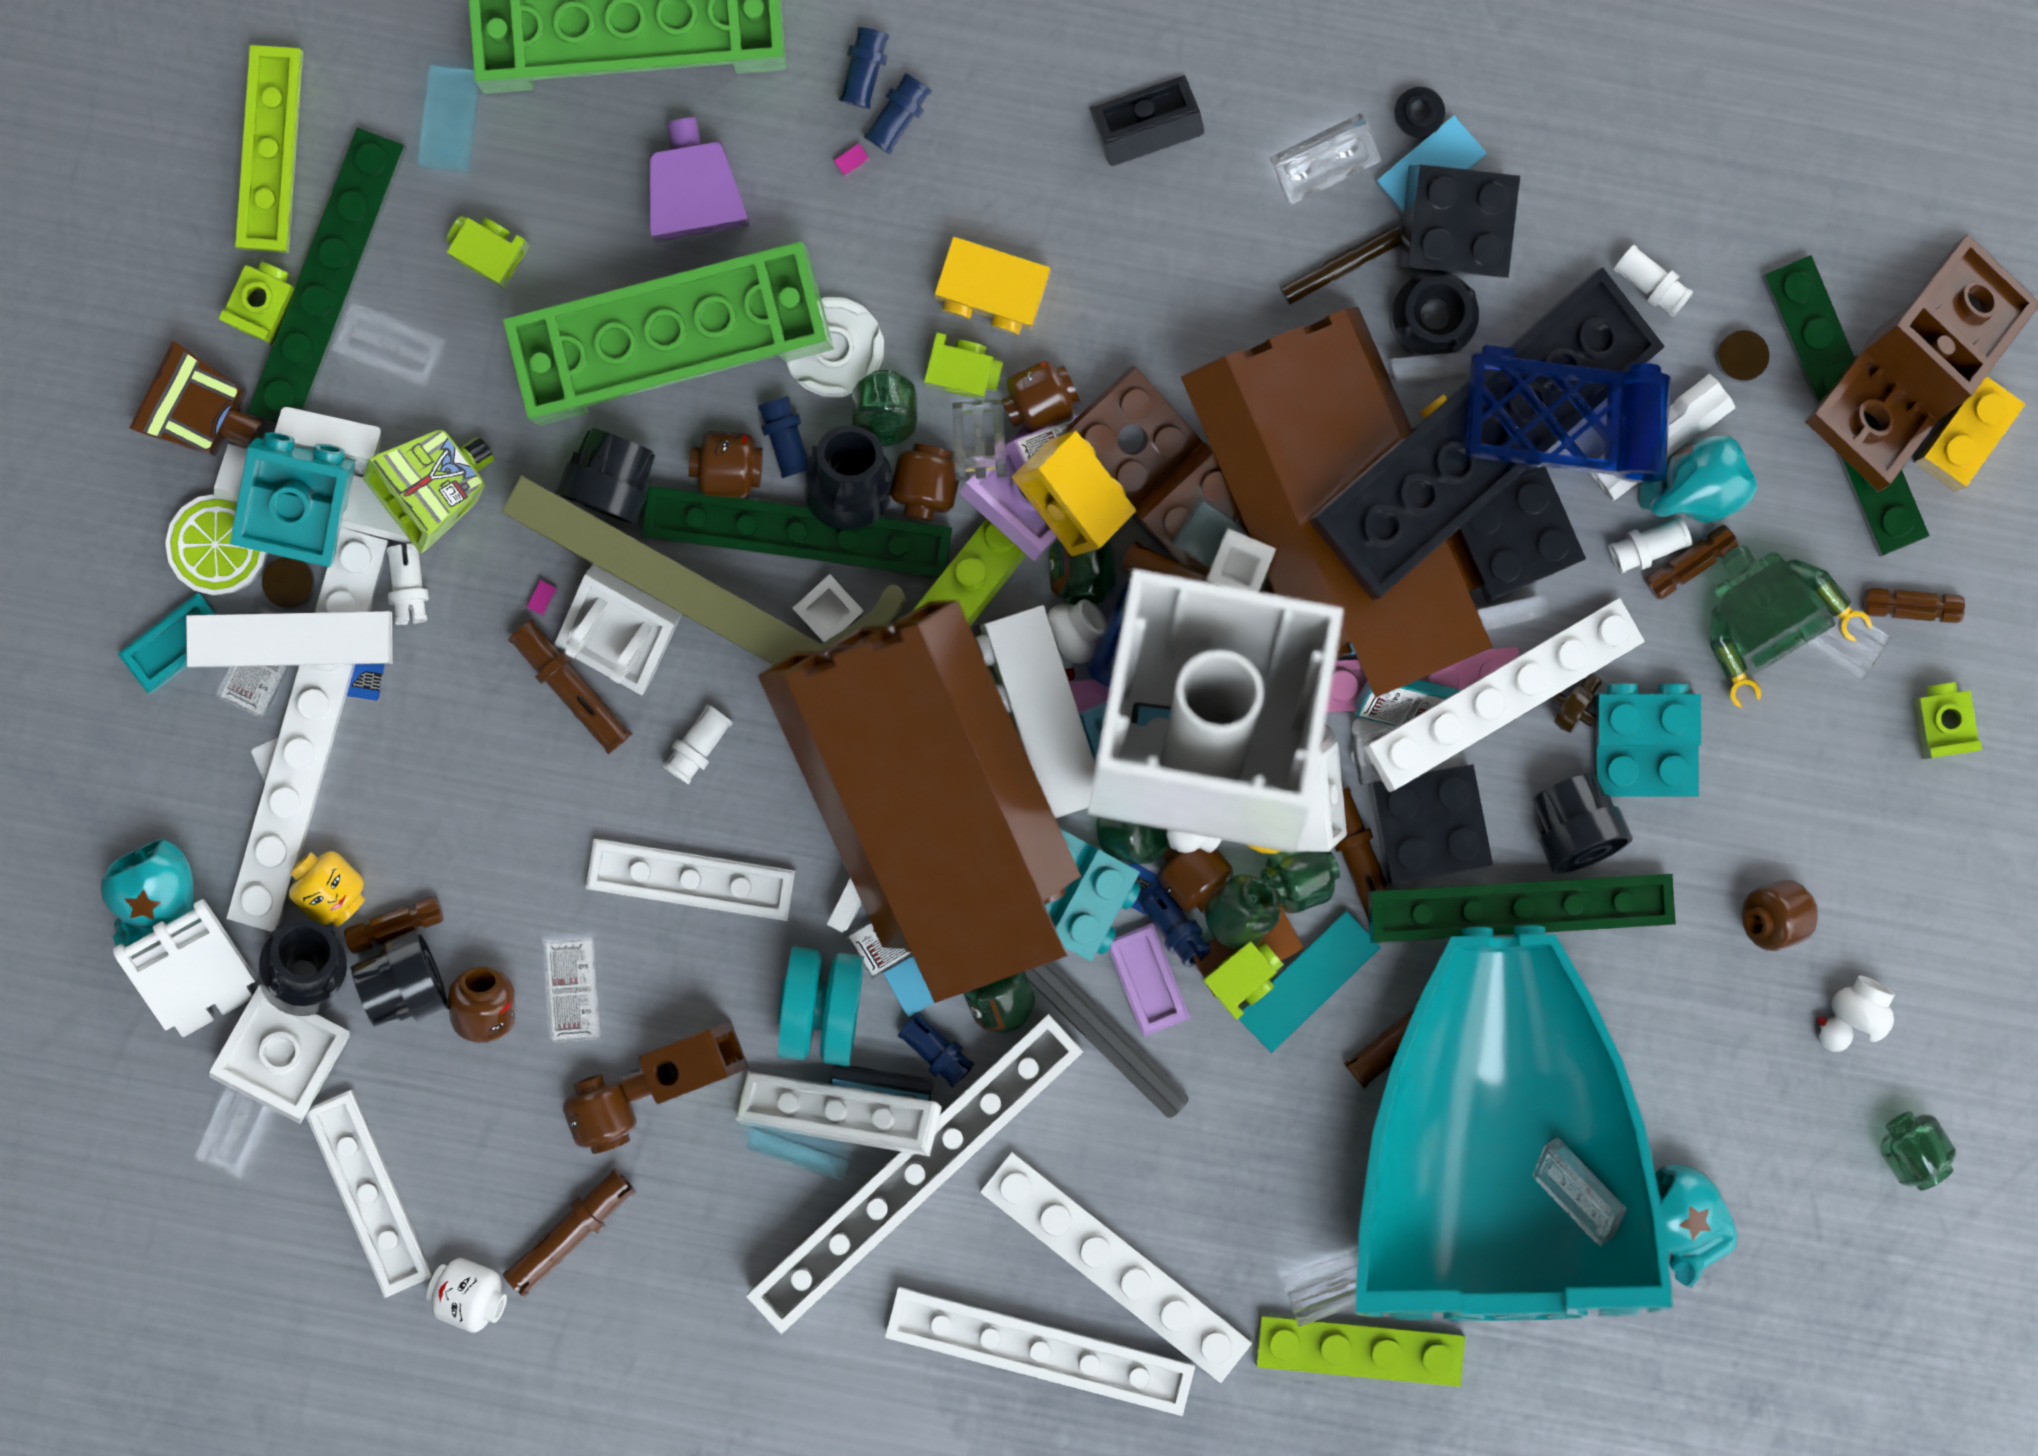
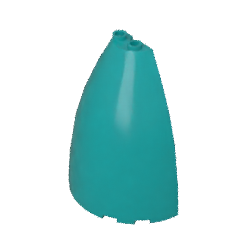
[1355,926,1673,1321]

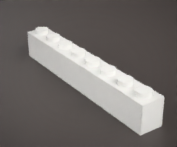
[746,1013,1083,1334]

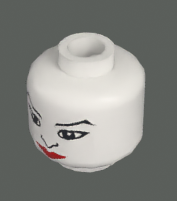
[426,1258,507,1333]

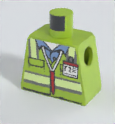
[363,430,494,554]

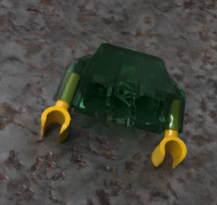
[1709,545,1871,708]

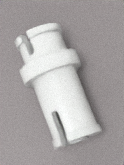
[1614,244,1694,318]
[1608,516,1692,574]
[386,544,429,625]
[662,704,733,785]

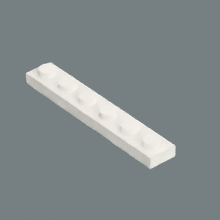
[1363,598,1645,792]
[980,1152,1252,1383]
[885,1286,1196,1416]

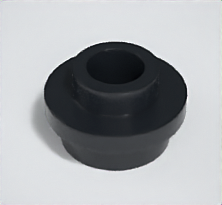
[1394,86,1445,138]

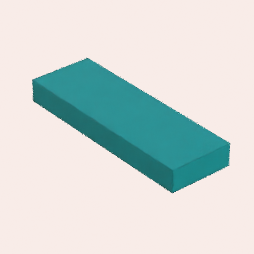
[1238,910,1382,1054]

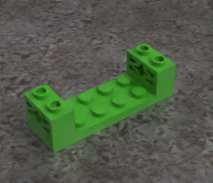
[469,0,787,94]
[503,241,834,426]

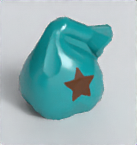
[1639,436,1758,523]
[100,838,194,947]
[1655,1165,1738,1288]

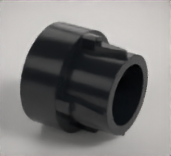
[1390,271,1479,361]
[804,423,892,530]
[555,428,655,525]
[1533,774,1633,874]
[259,920,347,1016]
[351,929,449,1028]

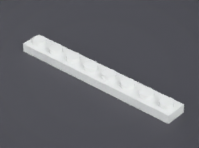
[226,527,391,932]

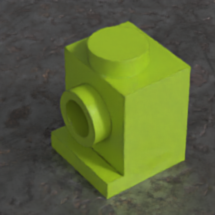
[446,215,530,289]
[218,261,295,345]
[924,332,1004,401]
[1913,682,1982,759]
[1201,940,1283,1020]

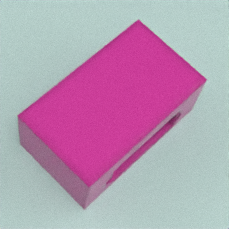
[834,143,869,177]
[527,580,557,616]

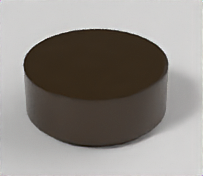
[1716,330,1770,383]
[262,557,315,608]

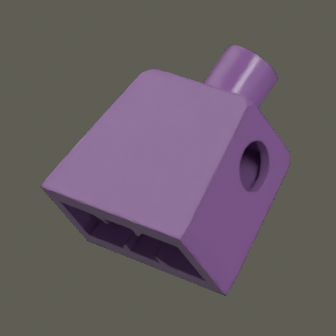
[650,118,750,242]

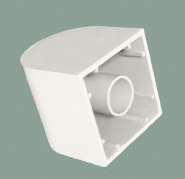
[1087,570,1343,853]

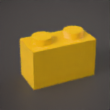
[934,236,1051,335]
[1914,376,2026,492]
[1011,431,1137,557]

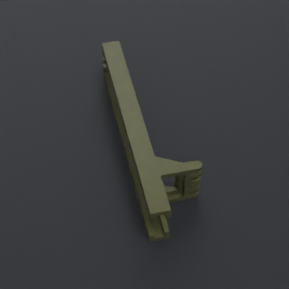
[501,475,906,665]

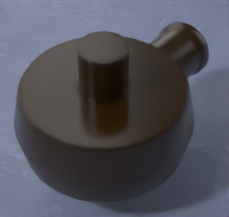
[1552,674,1602,733]

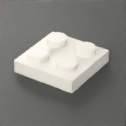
[209,985,350,1124]

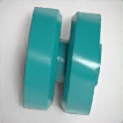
[777,947,864,1066]

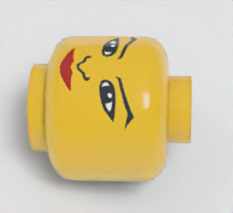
[288,851,366,927]

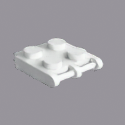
[112,899,255,1037]

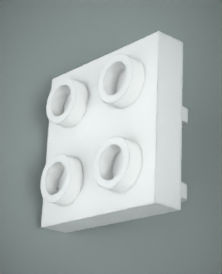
[554,564,682,695]

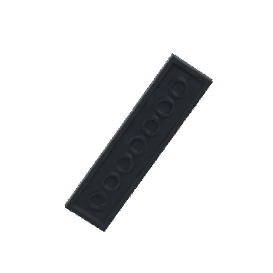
[1309,267,1665,601]

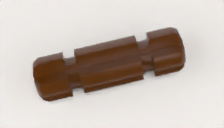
[1645,525,1739,600]
[1863,588,1965,623]
[344,897,444,954]

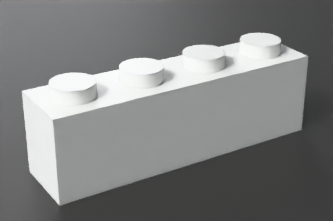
[975,605,1096,818]

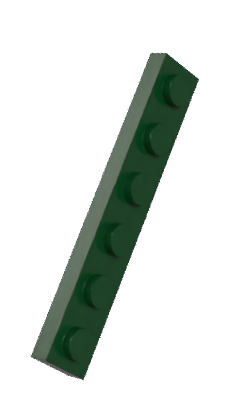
[247,128,407,423]
[1762,255,1930,557]
[642,486,952,578]
[1367,874,1676,943]

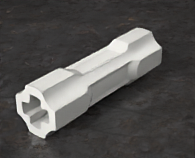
[1587,374,1736,502]

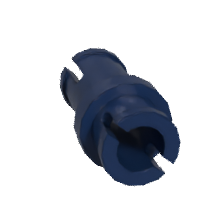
[838,26,890,109]
[864,73,932,155]
[758,396,808,478]
[1141,888,1211,968]
[897,1012,976,1088]

